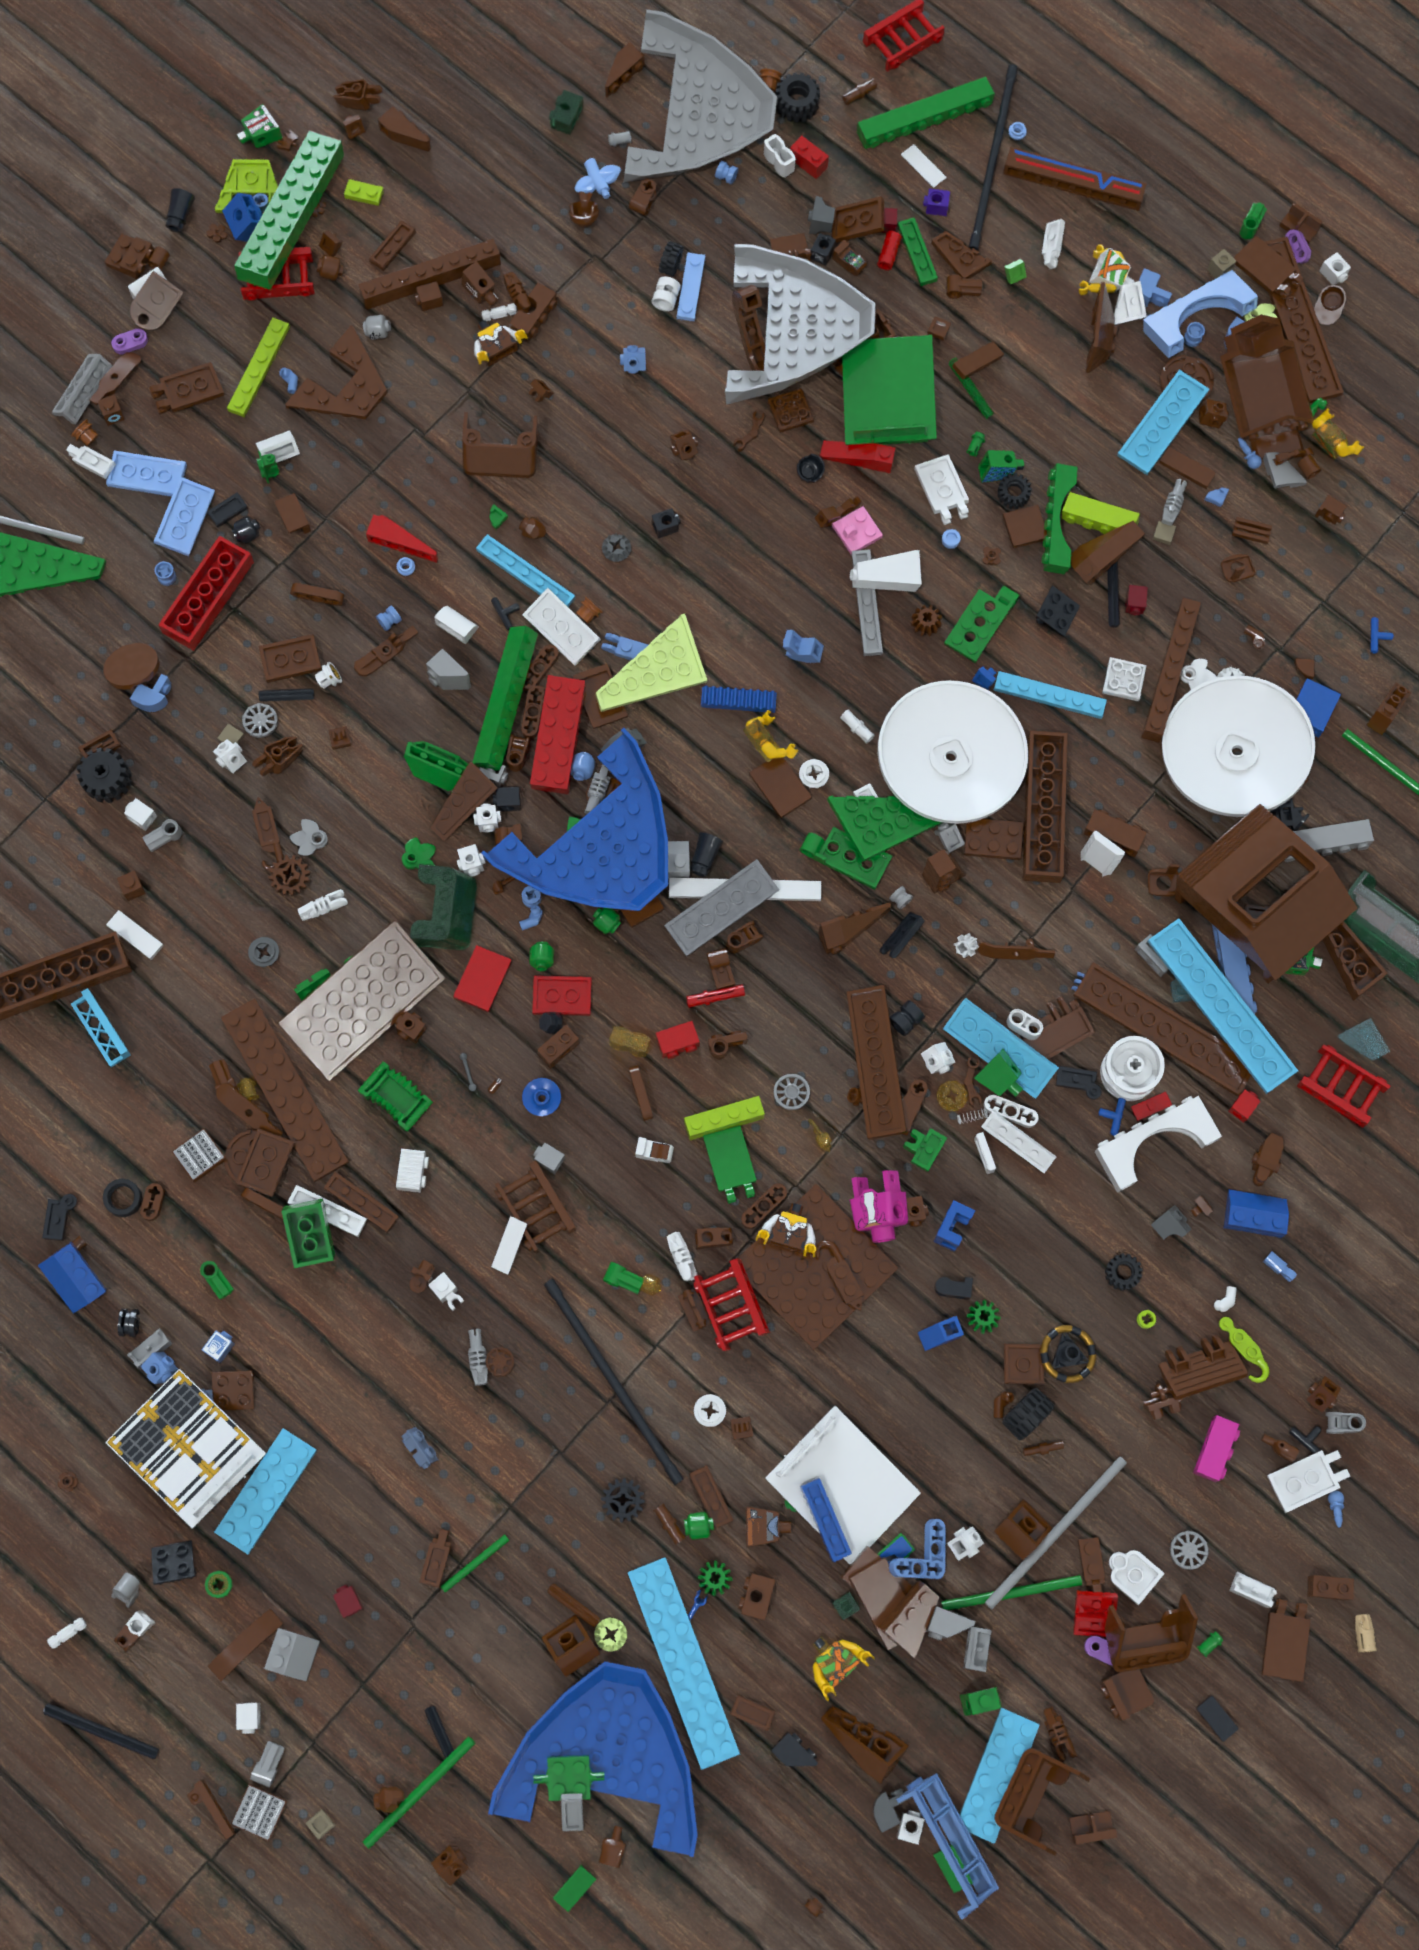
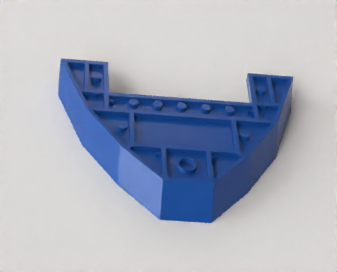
[481,728,668,911]
[488,1662,698,1857]

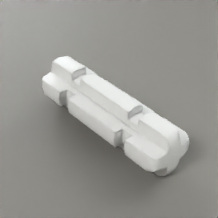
[482,303,517,321]
[47,1618,87,1648]

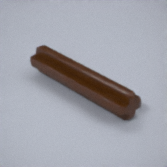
[547,1584,600,1627]

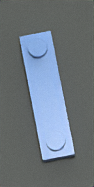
[677,253,705,321]

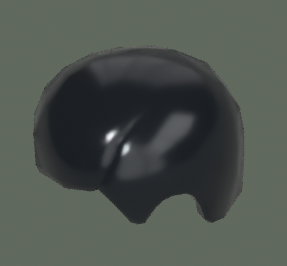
[796,454,825,483]

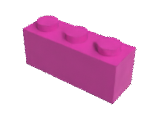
[1193,1415,1240,1482]

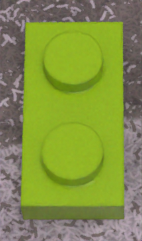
[344,179,384,206]

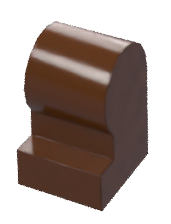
[494,824,522,846]

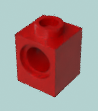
[1228,1090,1261,1123]

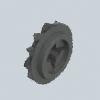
[602,533,631,562]
[248,937,280,968]

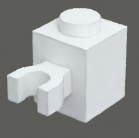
[428,1272,464,1311]

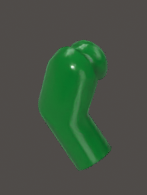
[1310,398,1327,417]

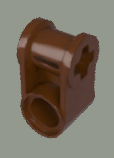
[629,179,657,216]
[506,734,530,772]
[726,921,764,953]

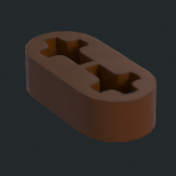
[140,1183,165,1221]

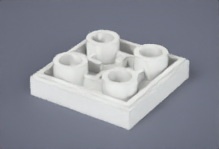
[1102,657,1146,701]

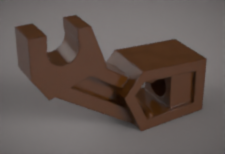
[815,496,861,528]

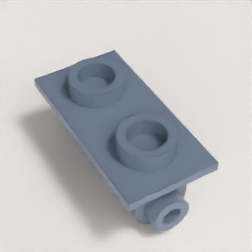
[401,1427,439,1469]

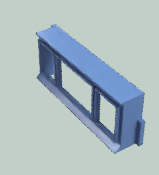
[897,1773,999,1920]

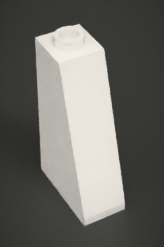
[850,550,922,592]

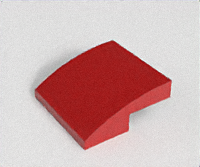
[1073,1591,1118,1637]

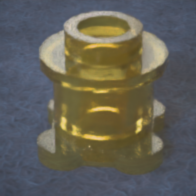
[237,1078,259,1101]

